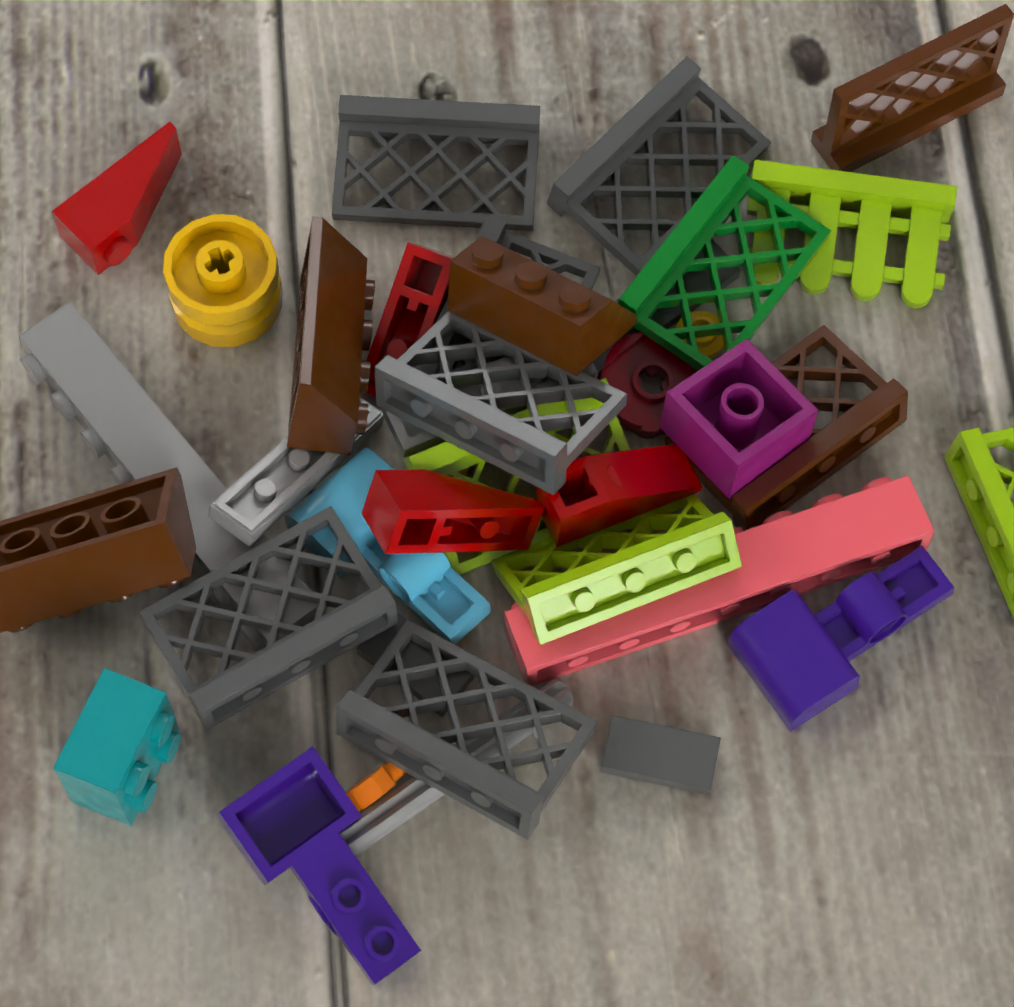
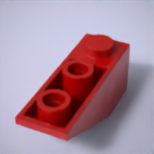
[535,444,703,547]

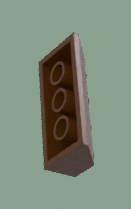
[287,216,375,455]
[0,467,196,633]

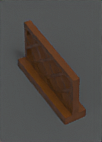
[811,4,1014,172]
[665,325,908,531]

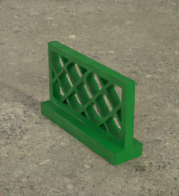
[618,155,831,371]

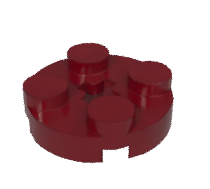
[599,332,698,439]

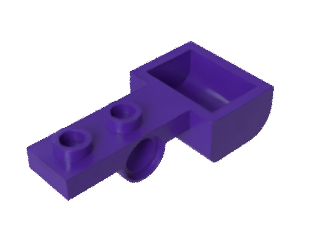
[728,546,955,732]
[217,746,421,985]

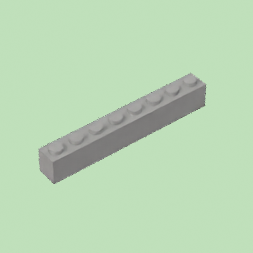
[19,301,319,651]

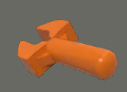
[345,762,406,811]

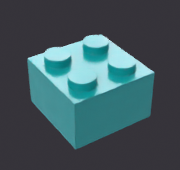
[53,668,182,826]

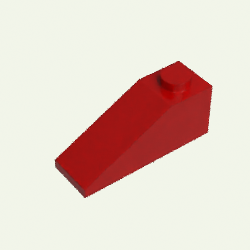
[52,122,182,275]
[366,242,454,397]
[361,469,545,554]

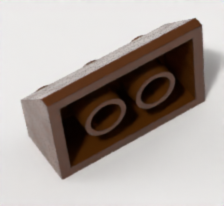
[448,236,637,376]

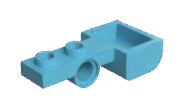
[285,447,491,645]

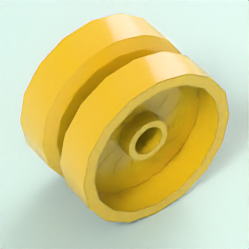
[163,214,283,347]

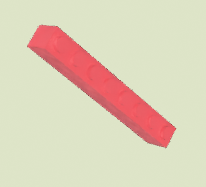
[504,475,934,686]

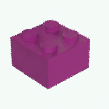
[659,339,819,499]

